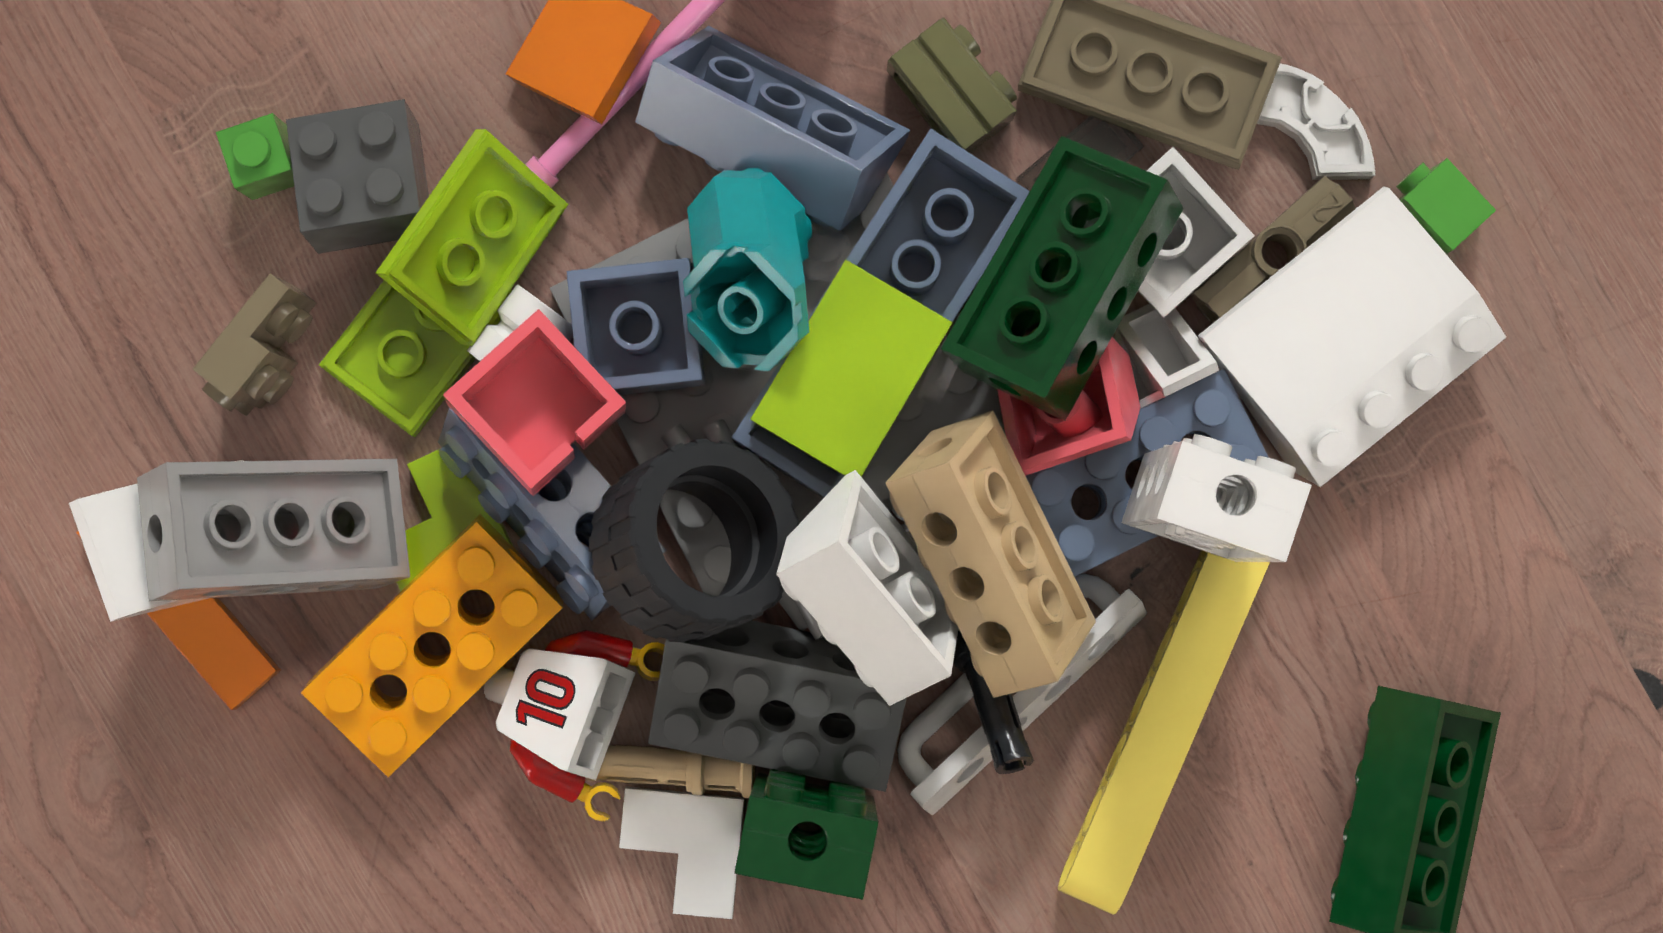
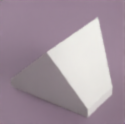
[1114,304,1219,409]

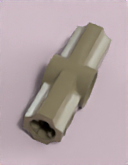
[1191,176,1356,324]

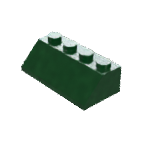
[1329,686,1501,933]

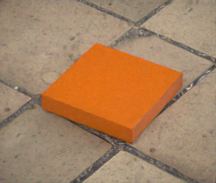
[505,0,661,125]

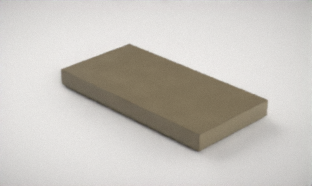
[1018,0,1282,170]

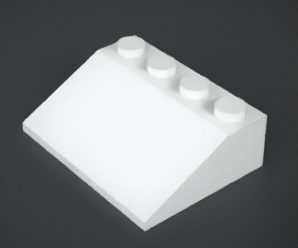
[1198,187,1506,487]

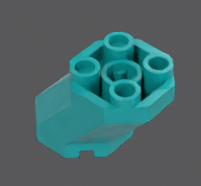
[683,168,812,371]

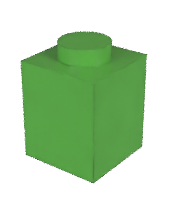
[216,113,294,200]
[1396,158,1496,254]

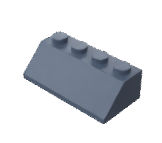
[635,26,910,231]

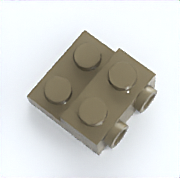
[193,273,317,416]

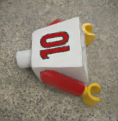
[484,630,665,821]

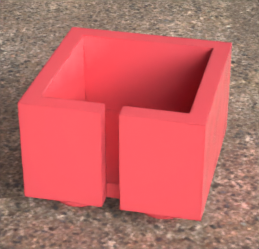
[443,309,626,496]

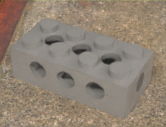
[137,459,410,601]

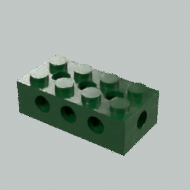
[941,136,1184,421]
[734,769,879,900]

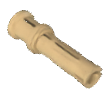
[585,745,756,798]

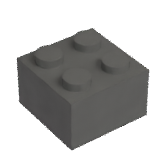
[286,99,429,254]

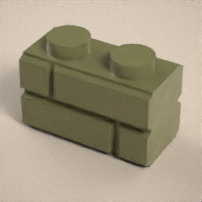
[887,18,1017,154]

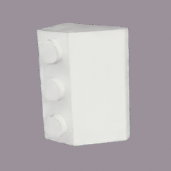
[777,470,958,706]

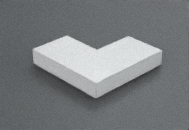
[619,786,744,919]

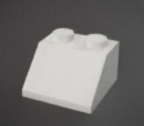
[1138,147,1255,318]

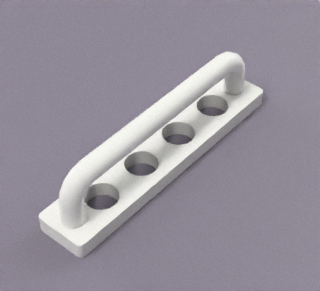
[897,574,1147,815]

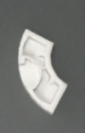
[1257,64,1375,180]

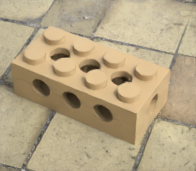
[885,410,1096,698]

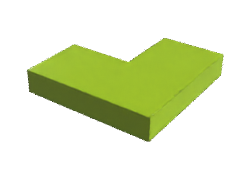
[396,448,513,591]

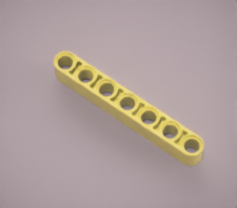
[1058,550,1270,915]

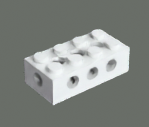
[1121,434,1312,562]

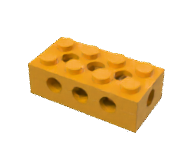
[301,514,563,777]

